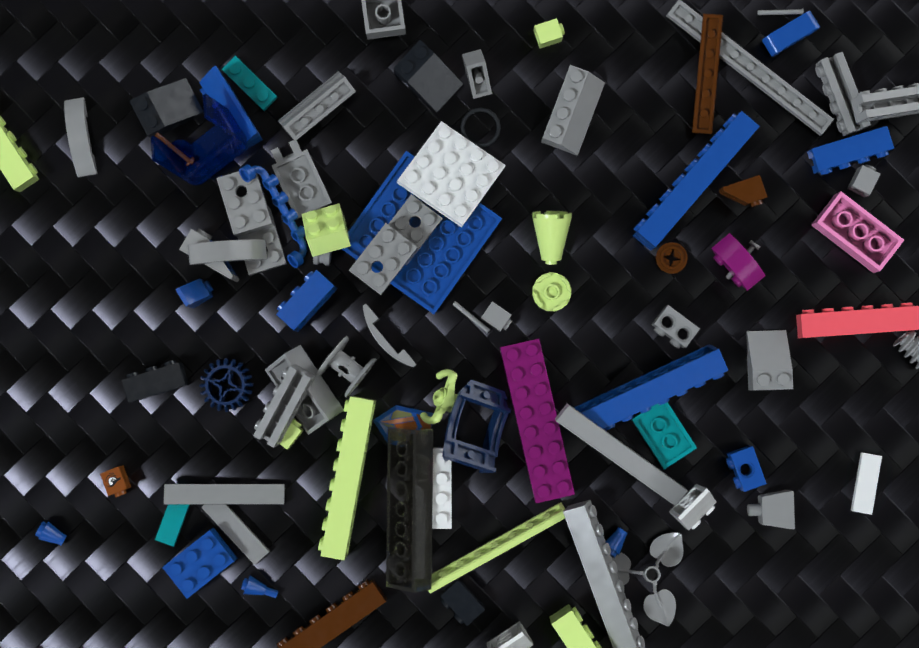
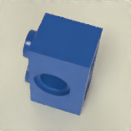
[726,445,767,492]

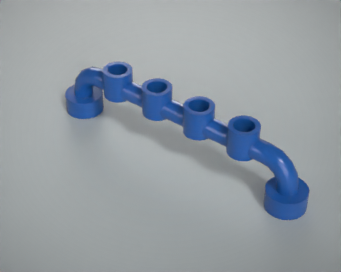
[239,164,307,268]

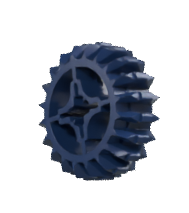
[199,358,254,412]

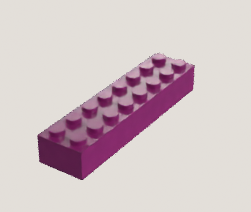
[500,339,575,503]

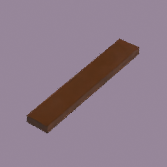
[692,14,723,134]

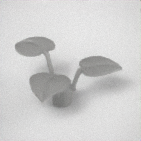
[611,533,684,626]

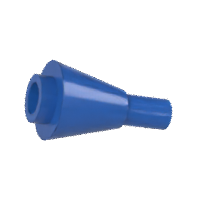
[241,575,278,598]

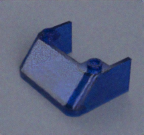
[151,93,248,185]

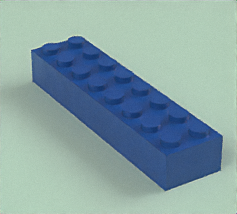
[633,111,760,251]
[573,344,728,430]

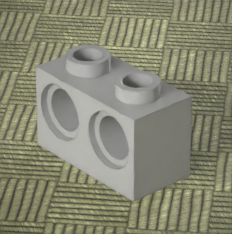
[652,305,700,349]

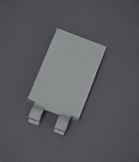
[271,140,332,219]

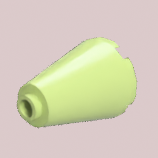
[532,211,572,265]

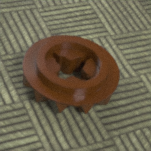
[656,242,687,274]

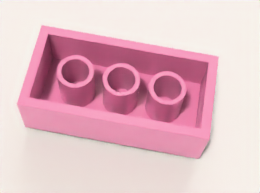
[811,191,904,273]

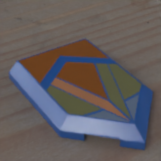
[373,405,434,452]

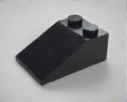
[393,40,463,113]
[130,78,204,140]

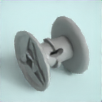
[316,336,377,398]

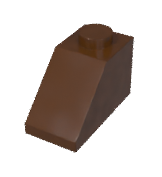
[719,175,767,207]

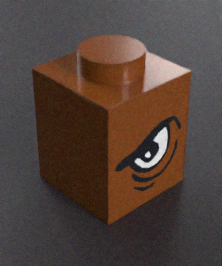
[100,465,131,497]

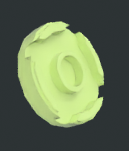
[532,272,571,312]

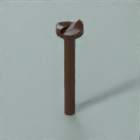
[155,132,195,167]

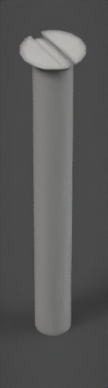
[757,8,804,15]
[453,301,491,334]

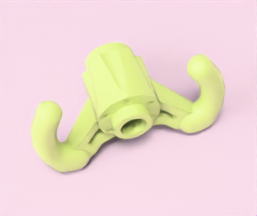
[420,369,457,424]

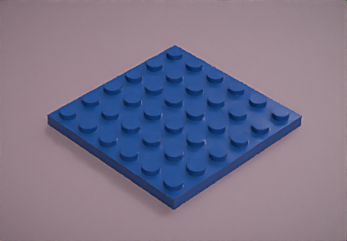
[342,151,502,314]

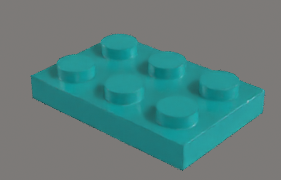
[631,402,697,469]

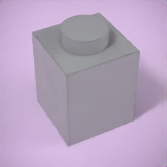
[847,165,880,197]
[481,302,512,331]

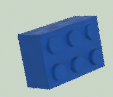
[276,270,338,332]
[162,528,238,599]

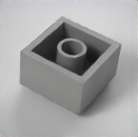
[361,0,406,40]

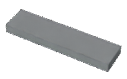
[201,504,270,565]

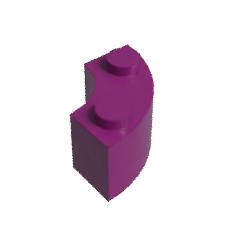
[711,233,766,291]

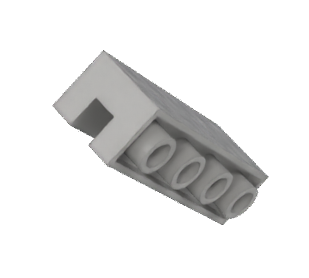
[815,52,871,137]
[278,71,356,141]
[851,83,919,123]
[253,364,316,448]

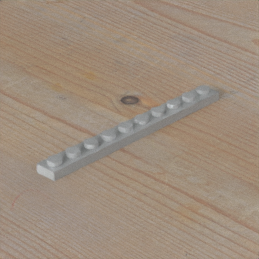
[666,0,834,136]

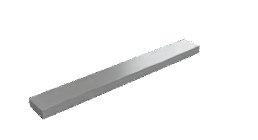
[555,403,688,506]

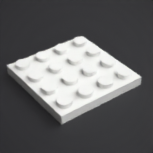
[397,121,506,228]

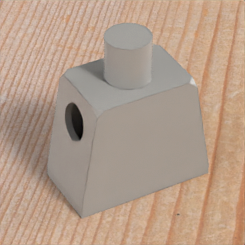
[747,490,795,529]

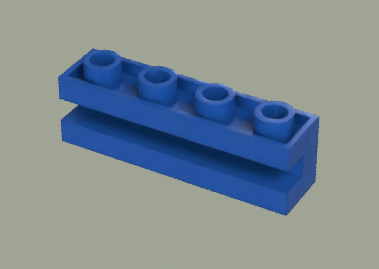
[807,126,894,175]

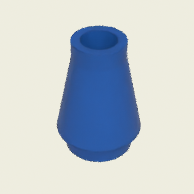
[35,521,67,546]
[606,527,628,558]

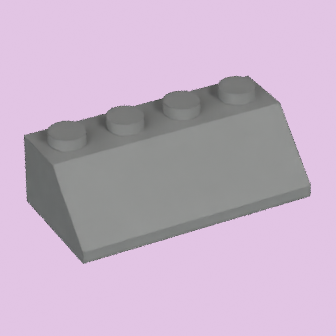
[541,65,605,156]
[265,345,344,435]

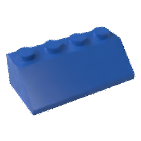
[199,66,263,152]

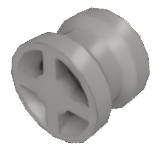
[313,252,332,266]

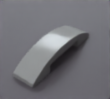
[64,97,98,178]
[188,239,267,265]
[363,304,417,367]

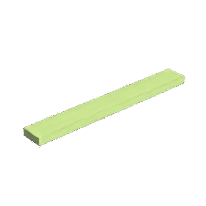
[424,502,565,593]

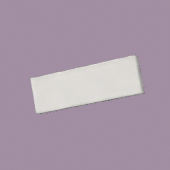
[851,452,882,515]

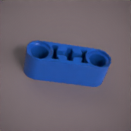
[762,11,820,57]

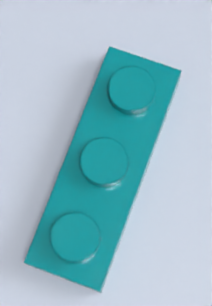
[222,56,278,111]

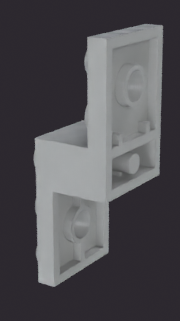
[217,171,287,275]
[349,194,443,295]

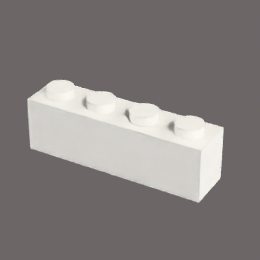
[431,447,452,529]

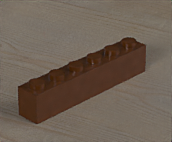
[276,579,387,648]

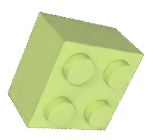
[301,203,351,257]

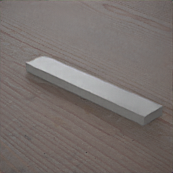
[164,484,285,505]

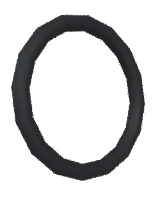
[460,108,501,148]

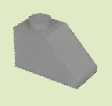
[462,49,492,99]

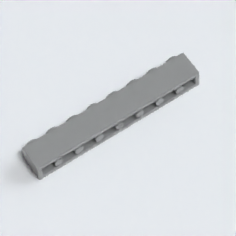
[563,500,645,648]

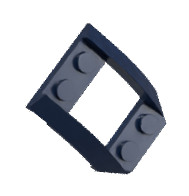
[442,380,511,473]

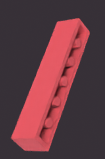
[796,303,919,338]

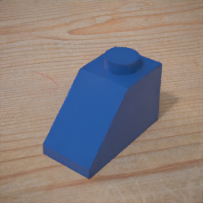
[175,278,213,309]

